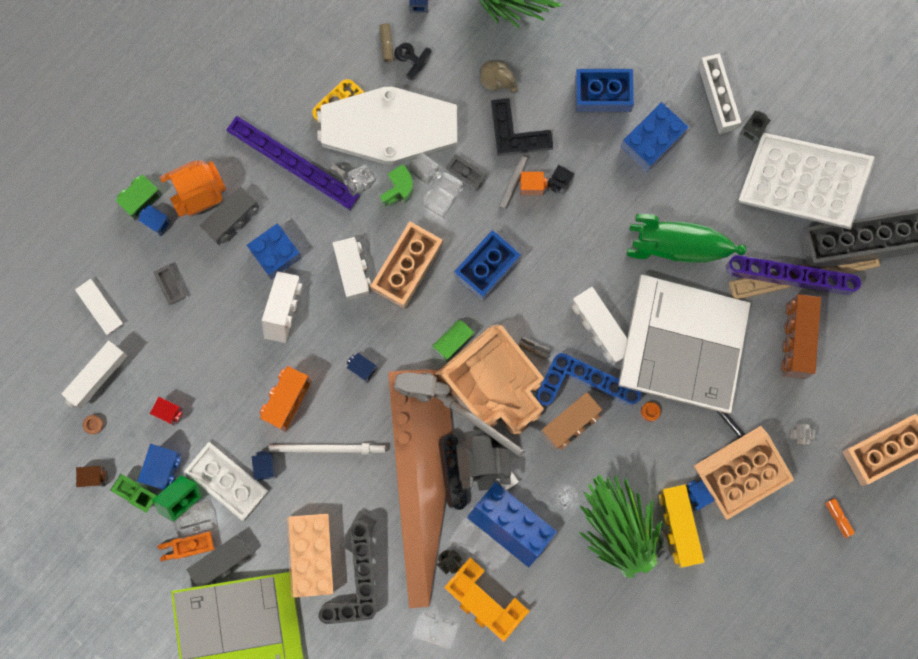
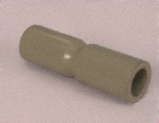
[379,23,394,62]

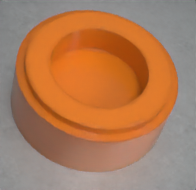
[640,402,661,422]

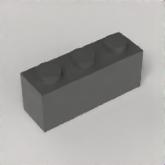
[200,186,259,245]
[186,535,252,587]

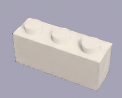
[333,237,371,300]

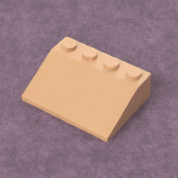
[694,426,794,520]

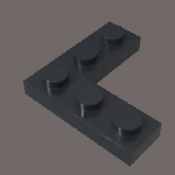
[491,98,553,156]

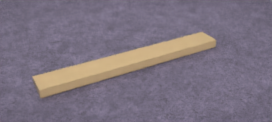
[728,259,881,300]

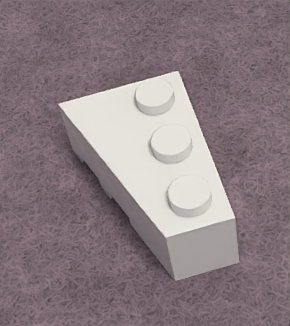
[262,272,302,343]

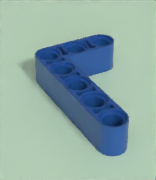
[536,353,641,407]

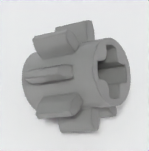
[790,424,815,445]

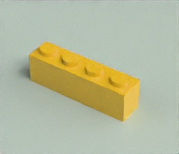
[658,484,705,568]

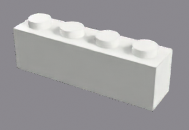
[698,53,741,134]
[571,287,627,365]

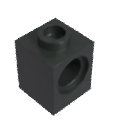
[739,110,771,143]

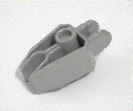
[393,372,450,402]

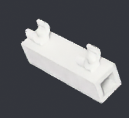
[62,340,128,409]

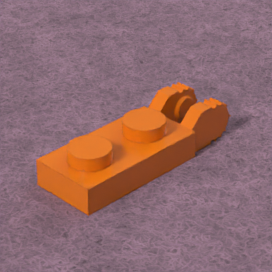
[157,531,215,562]

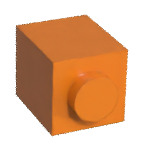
[520,172,547,195]

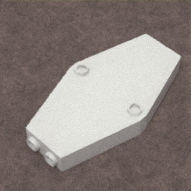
[317,87,457,165]

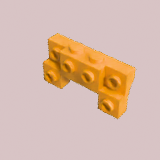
[444,558,530,642]

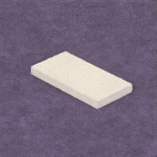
[184,442,269,521]

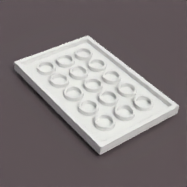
[739,133,875,230]

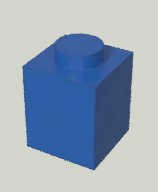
[138,205,171,236]

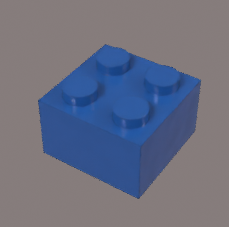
[247,223,302,280]

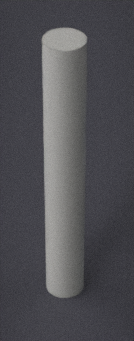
[499,156,528,209]

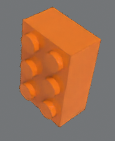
[259,366,312,433]

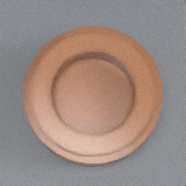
[83,415,104,435]

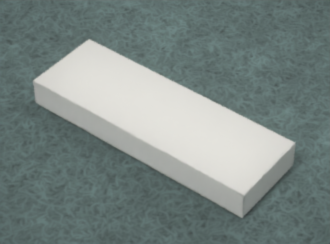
[75,279,124,336]

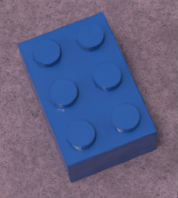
[575,69,634,112]
[620,102,689,172]
[454,230,521,301]

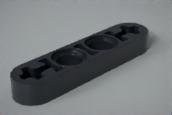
[439,434,467,510]

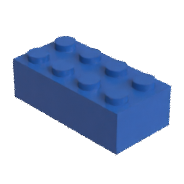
[467,482,557,568]

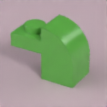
[380,164,413,207]
[110,473,157,513]

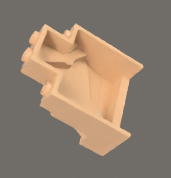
[434,325,544,434]

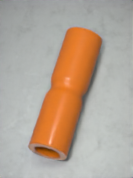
[825,498,855,538]

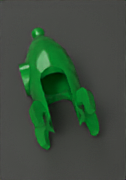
[627,214,747,263]

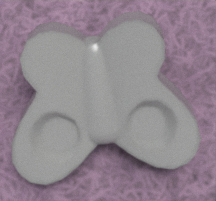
[329,164,349,183]

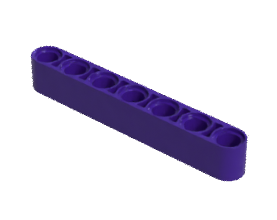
[726,255,861,295]

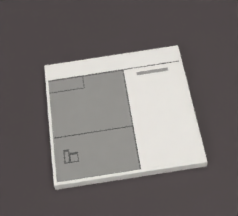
[618,274,750,414]

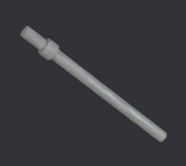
[436,396,525,457]

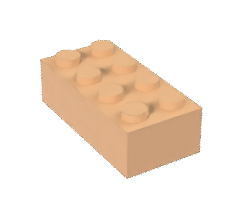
[371,222,443,309]
[842,414,918,486]
[286,514,333,598]

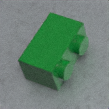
[152,475,202,522]

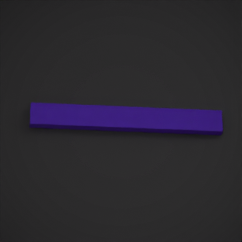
[226,115,360,211]

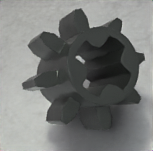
[437,549,463,575]

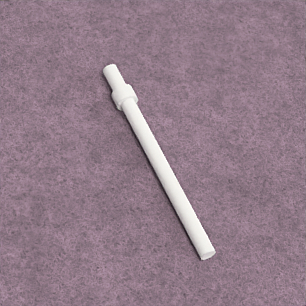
[269,443,386,455]

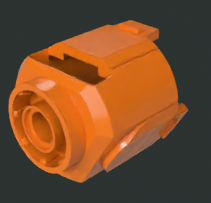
[159,160,226,217]

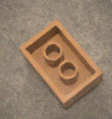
[540,392,602,451]

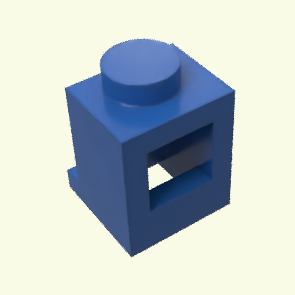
[686,479,715,511]

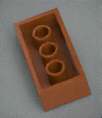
[781,294,821,379]

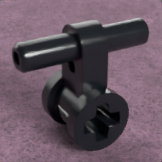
[394,42,432,80]

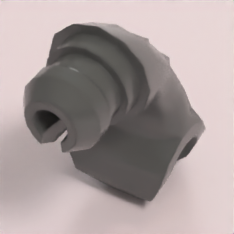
[653,527,671,560]

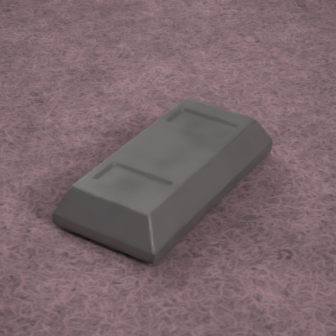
[153,264,186,306]

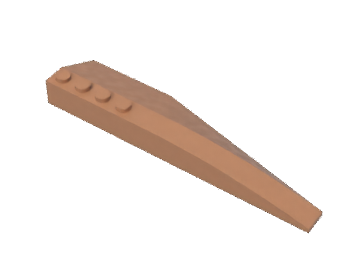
[388,370,453,609]

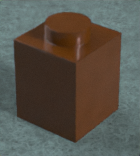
[76,466,108,488]

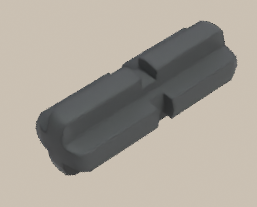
[519,337,551,359]

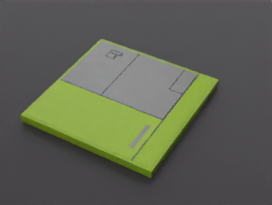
[171,572,303,659]

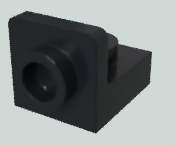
[547,165,575,194]

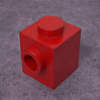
[150,396,183,426]

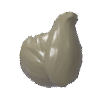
[480,60,518,93]

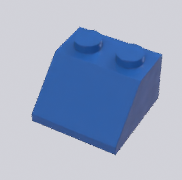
[138,444,182,490]

